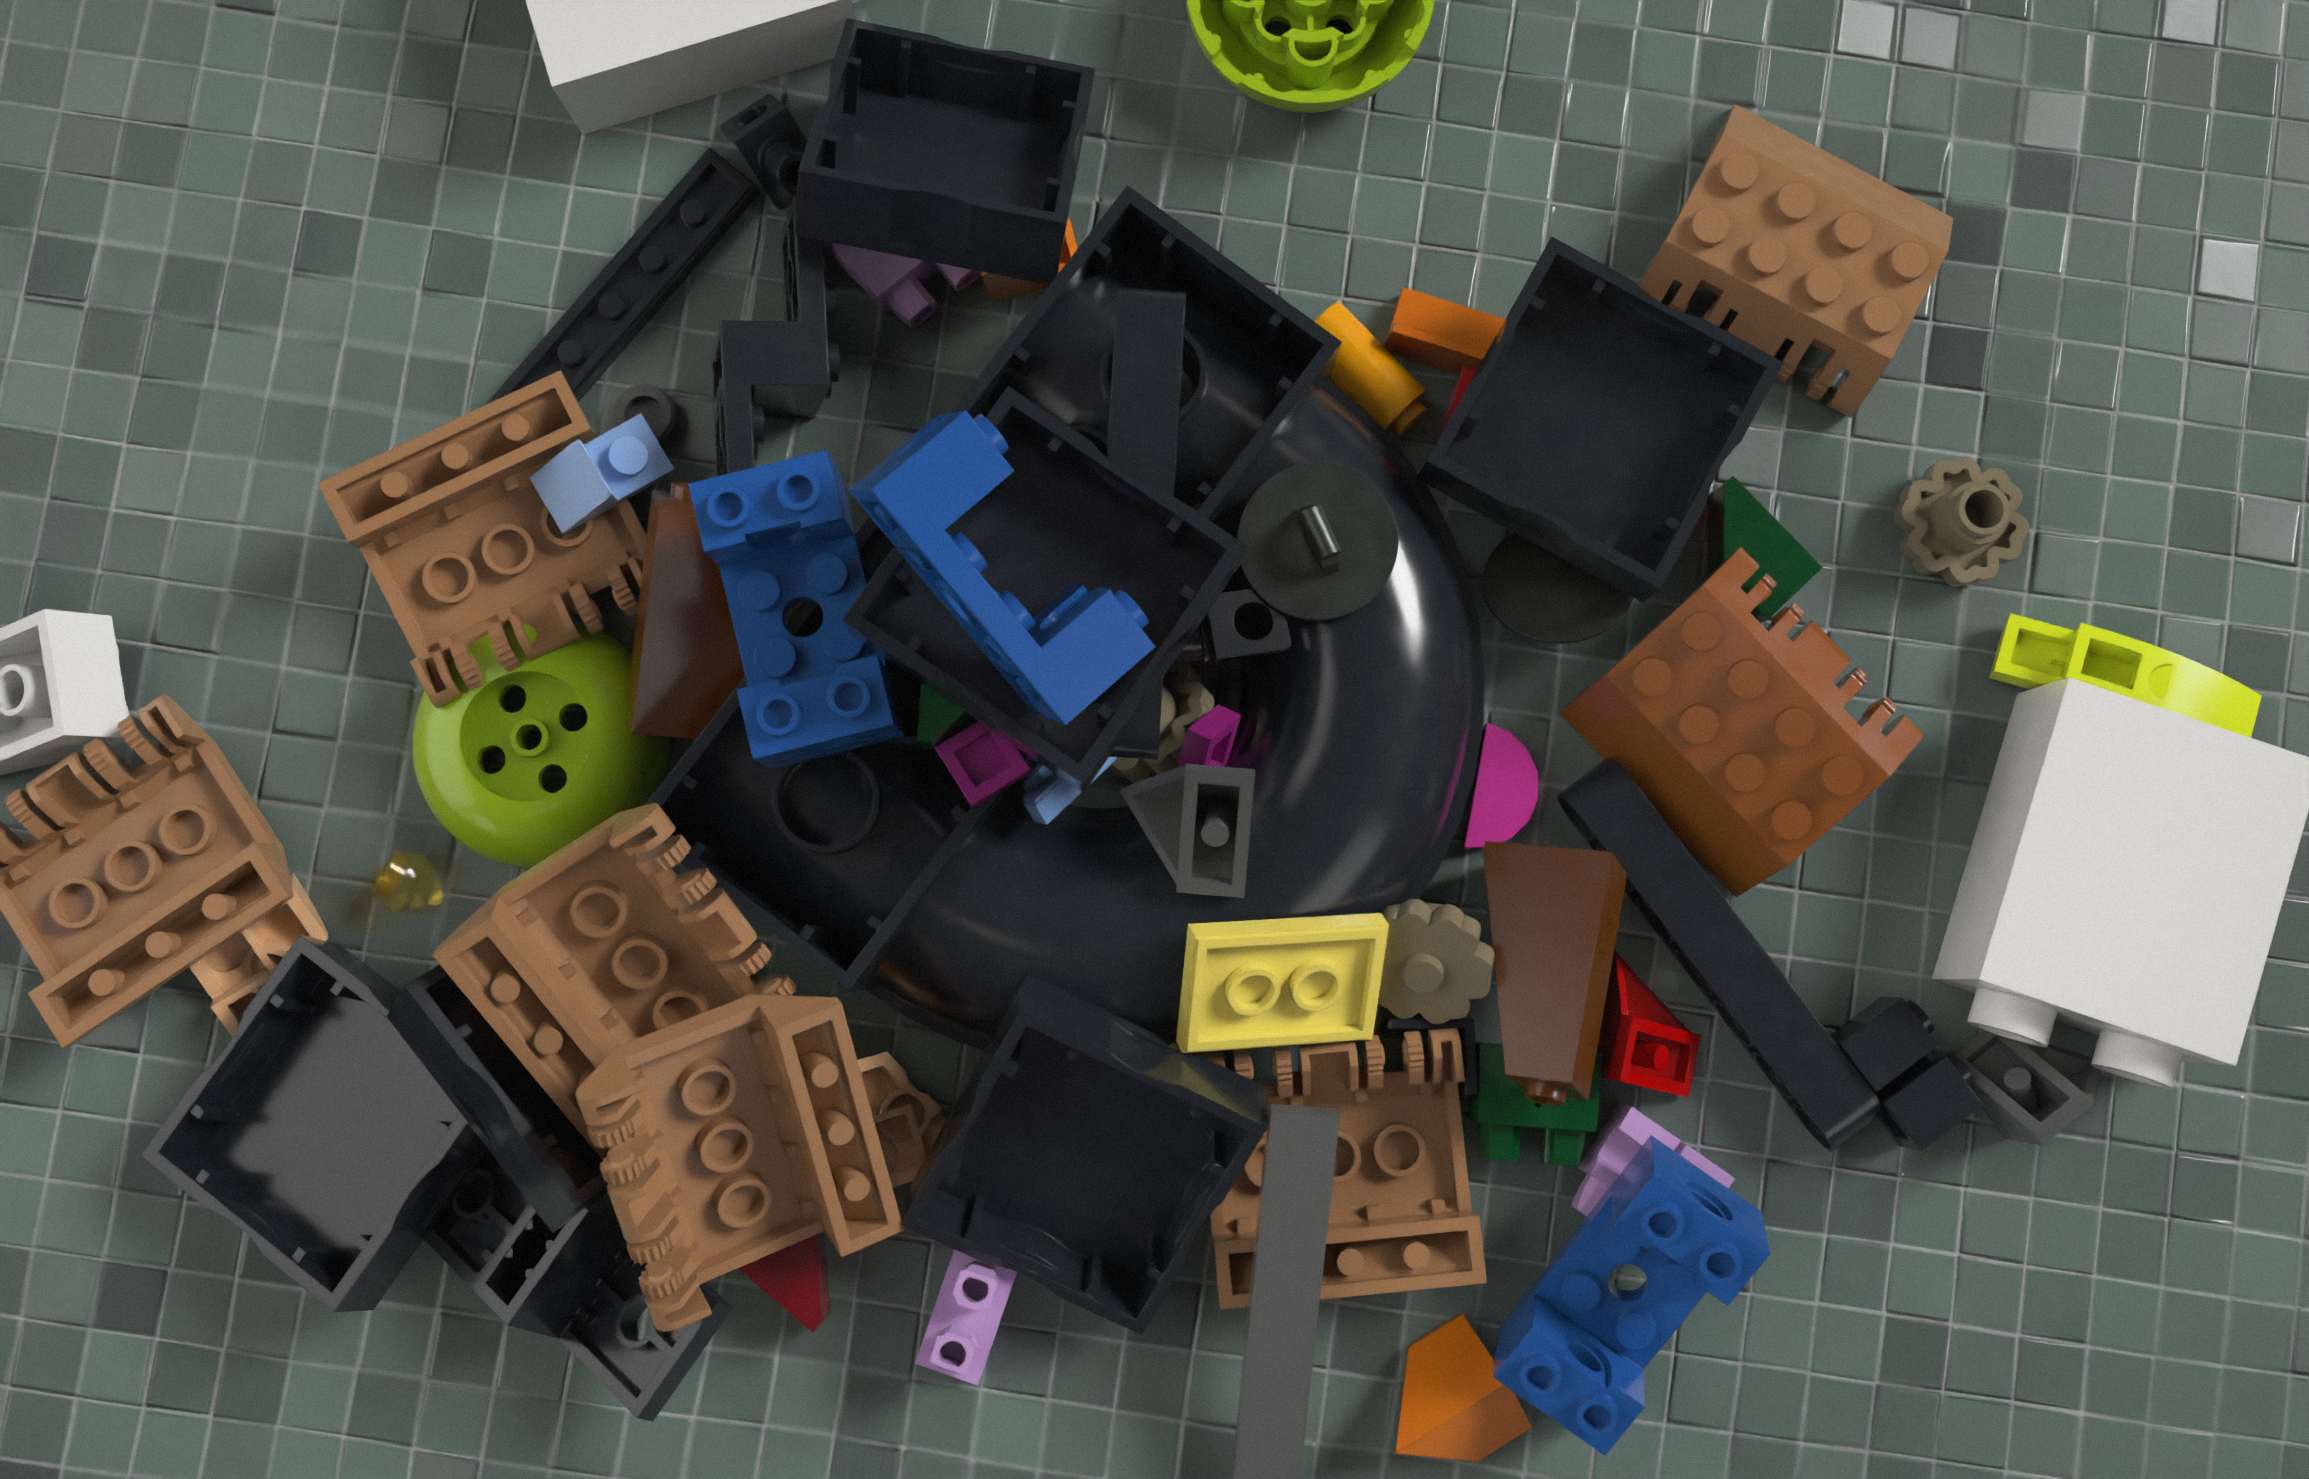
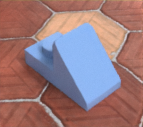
[529,413,676,535]

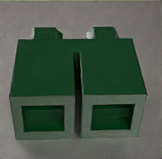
[1468,1042,1604,1166]

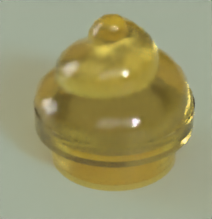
[371,848,443,913]

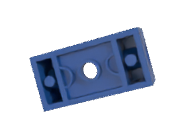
[848,410,1156,725]
[688,450,905,770]
[1493,1135,1770,1456]

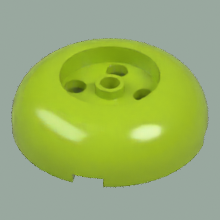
[1186,0,1435,113]
[412,620,672,869]

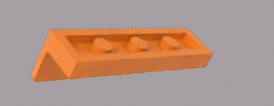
[1384,287,1505,375]

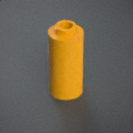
[1314,301,1427,435]

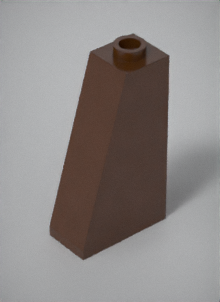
[628,482,745,739]
[1483,841,1627,1106]

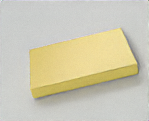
[1176,913,1389,1053]

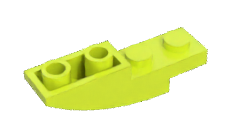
[1989,613,2262,738]

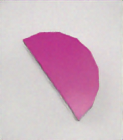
[1461,723,1538,849]

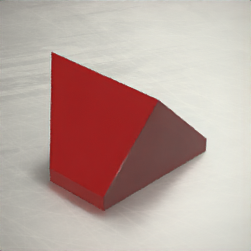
[1597,951,1701,1098]

